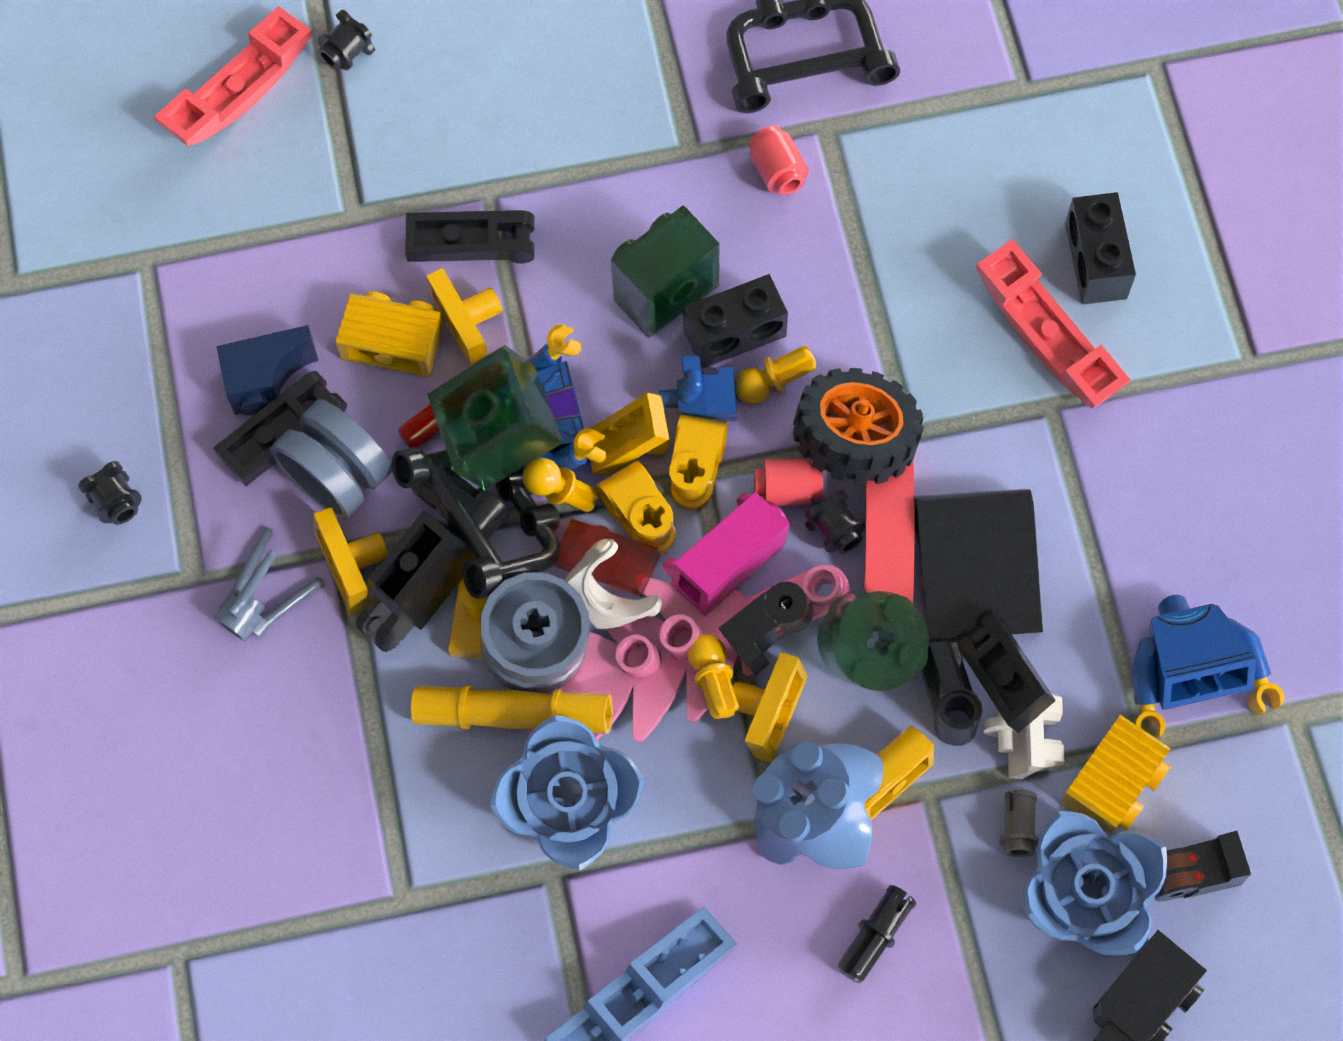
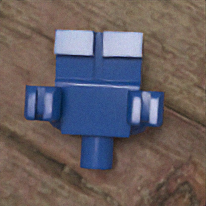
[659,355,737,422]

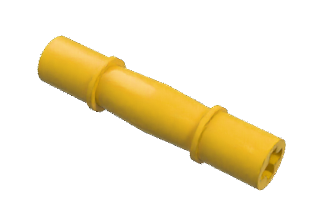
[411,685,613,734]

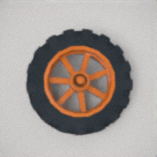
[793,368,924,485]

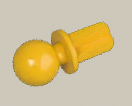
[735,346,816,405]
[523,458,599,512]
[687,634,739,719]

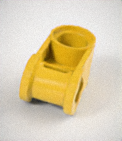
[669,414,728,510]
[596,460,676,555]

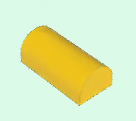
[865,726,934,820]

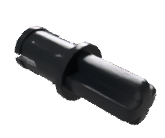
[838,885,916,983]

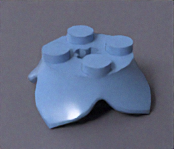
[490,715,645,870]
[752,741,883,869]
[1023,811,1167,955]

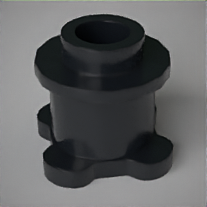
[318,10,376,70]
[78,461,142,525]
[805,490,865,554]

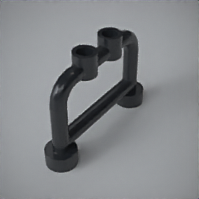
[726,0,900,113]
[391,445,561,599]

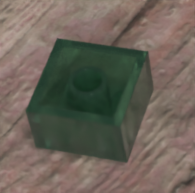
[611,205,720,339]
[427,345,563,490]

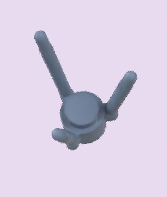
[214,528,323,641]

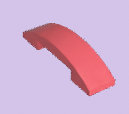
[154,6,312,146]
[976,239,1131,409]
[863,461,915,627]

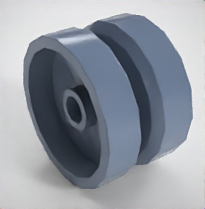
[270,398,392,520]
[481,572,589,693]

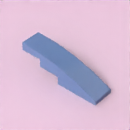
[544,906,737,1041]

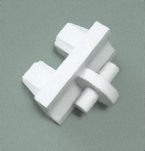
[983,693,1065,779]

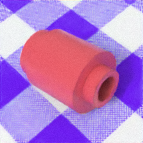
[749,125,809,195]
[754,458,823,506]

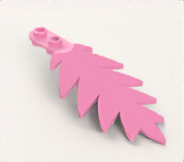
[509,564,849,743]

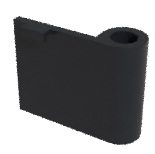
[914,489,1043,640]

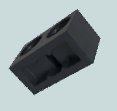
[1065,192,1136,305]
[683,274,788,369]

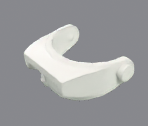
[565,539,662,629]

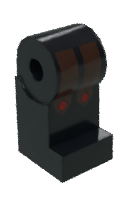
[718,581,814,676]
[1155,830,1251,902]

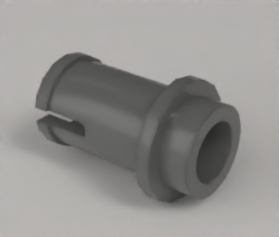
[999,790,1039,857]

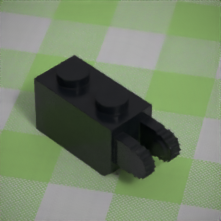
[355,510,477,653]
[1093,930,1207,1041]

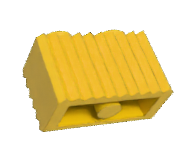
[336,291,444,378]
[1060,714,1171,834]

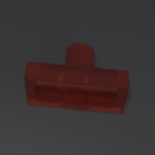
[555,518,661,597]

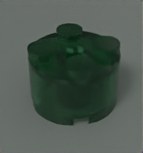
[817,589,929,691]

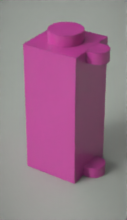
[662,492,790,616]

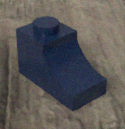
[216,325,319,415]

